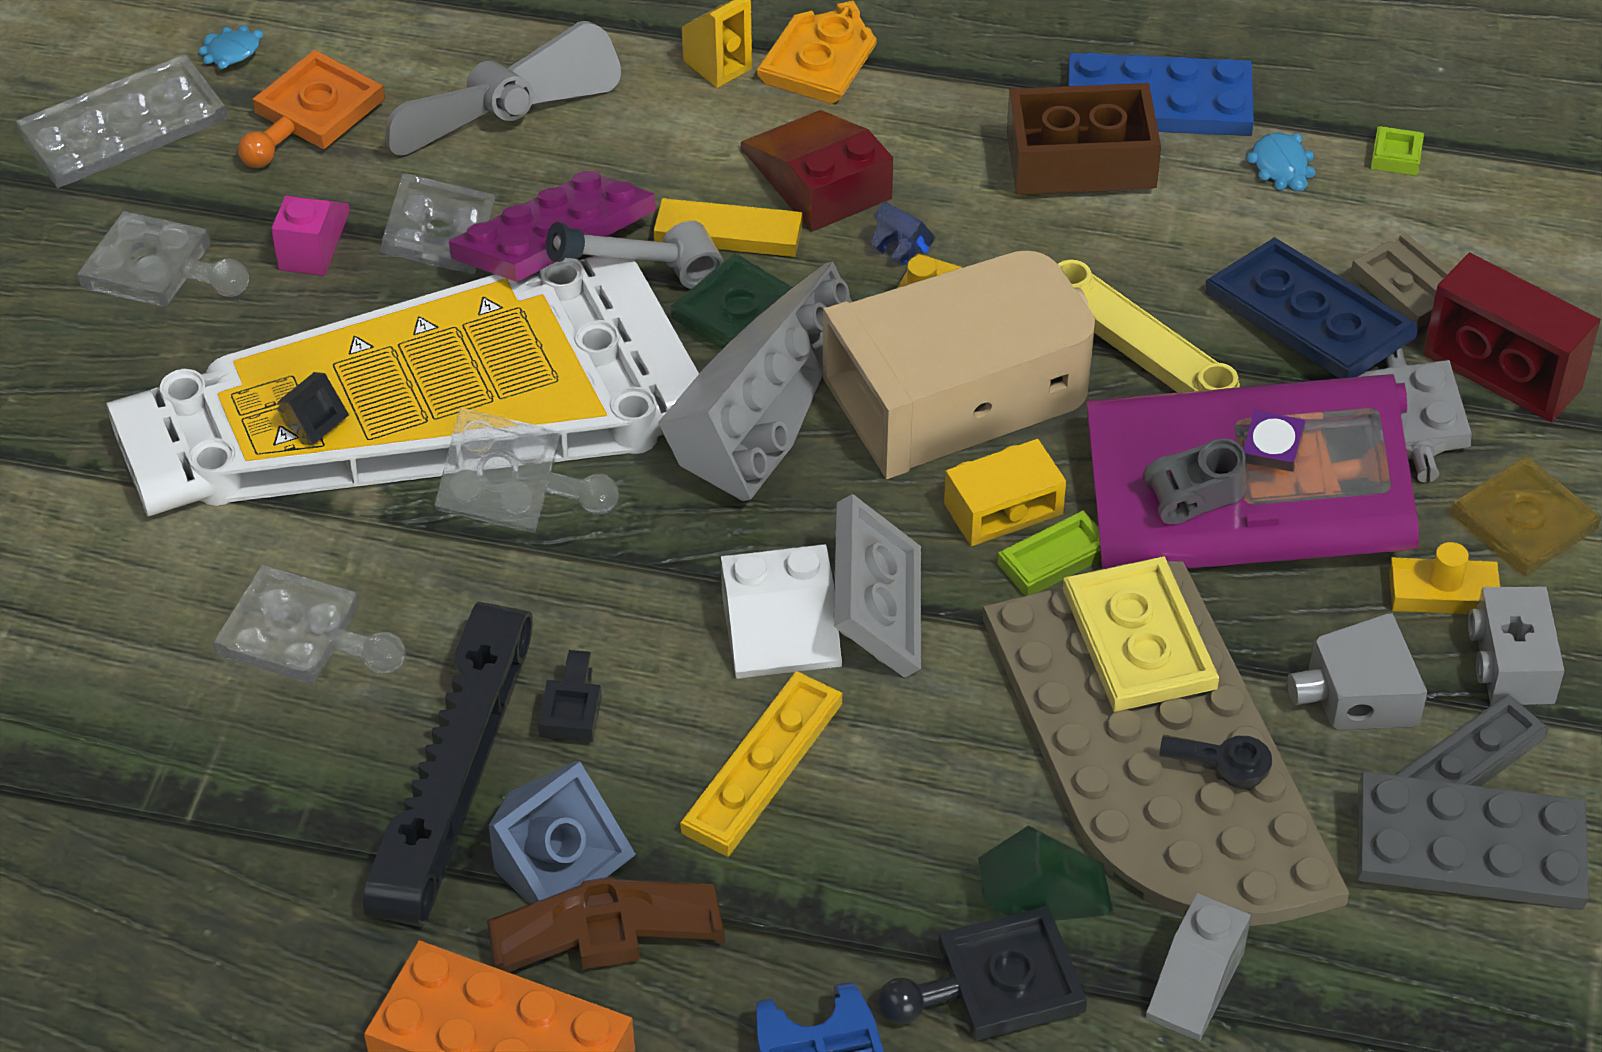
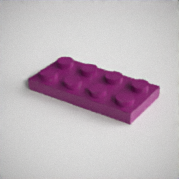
[449,171,656,282]

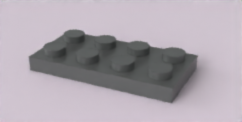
[1357,771,1589,910]

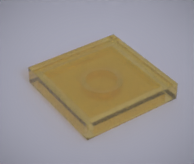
[1451,456,1601,577]

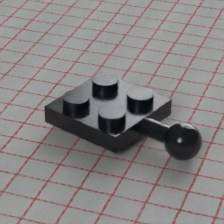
[878,905,1087,1041]

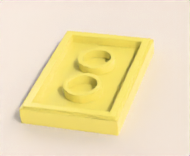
[1063,556,1219,712]

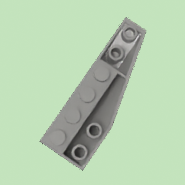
[658,262,852,501]

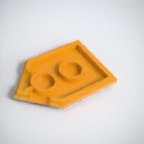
[757,0,877,104]

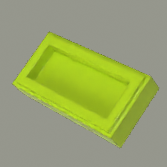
[997,510,1102,596]

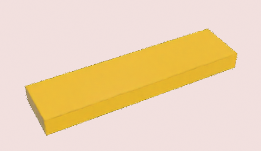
[680,671,843,857]

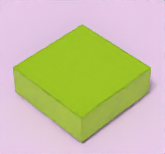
[1371,126,1424,176]

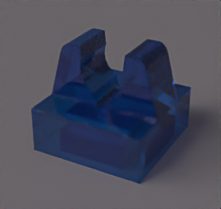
[871,201,936,265]

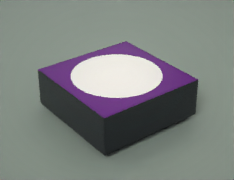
[1244,410,1305,472]

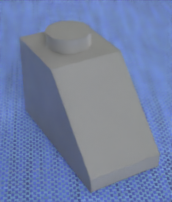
[1146,893,1251,1042]

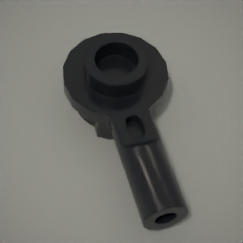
[1159,734,1272,789]

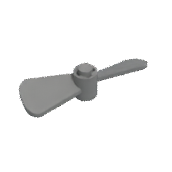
[385,21,621,155]

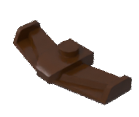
[487,876,725,972]

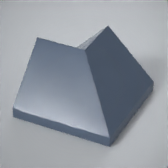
[489,761,636,904]

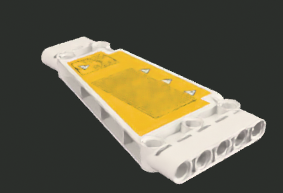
[106,256,699,517]

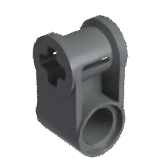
[1142,438,1248,524]

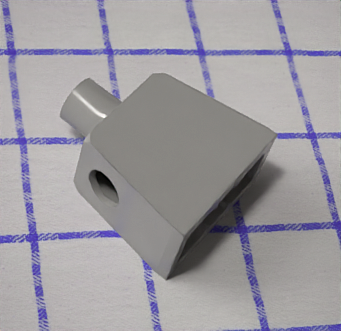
[1287,613,1428,730]

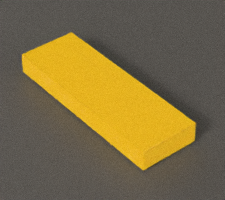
[654,198,803,257]

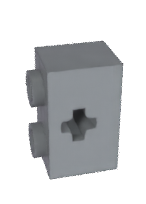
[1468,586,1565,705]

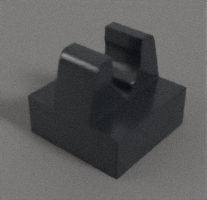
[277,372,349,445]

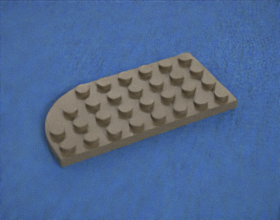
[983,561,1350,926]

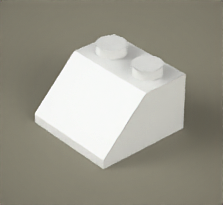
[721,544,842,679]

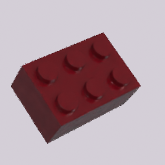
[1423,252,1601,423]

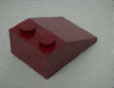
[741,110,893,232]

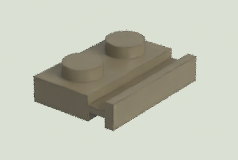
[1350,232,1451,330]

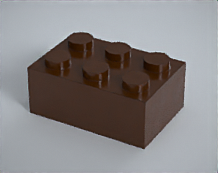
[1007,83,1161,195]

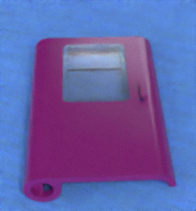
[1086,374,1419,569]

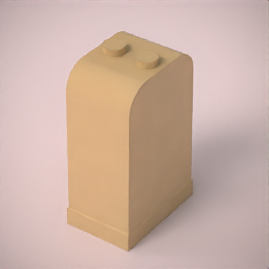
[823,251,1095,479]

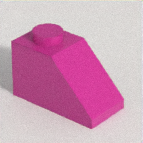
[271,196,350,276]

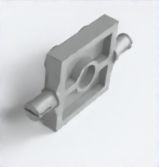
[1357,347,1472,483]

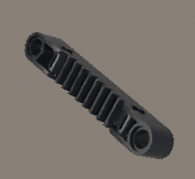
[363,602,533,927]

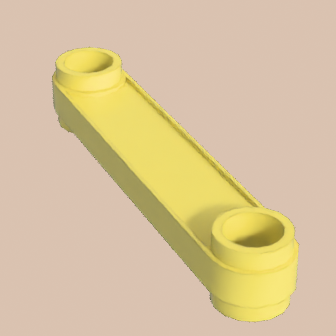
[1058,260,1240,393]

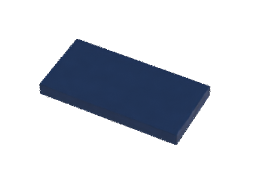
[1206,237,1417,378]

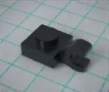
[538,650,602,742]

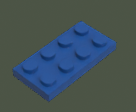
[1068,53,1254,136]

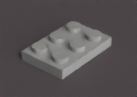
[833,494,921,678]

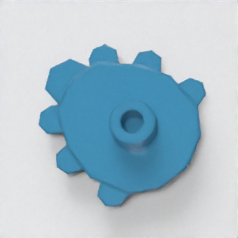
[198,25,264,69]
[1246,132,1316,191]

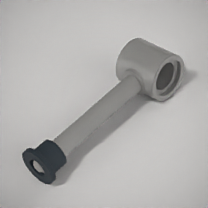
[546,221,724,289]

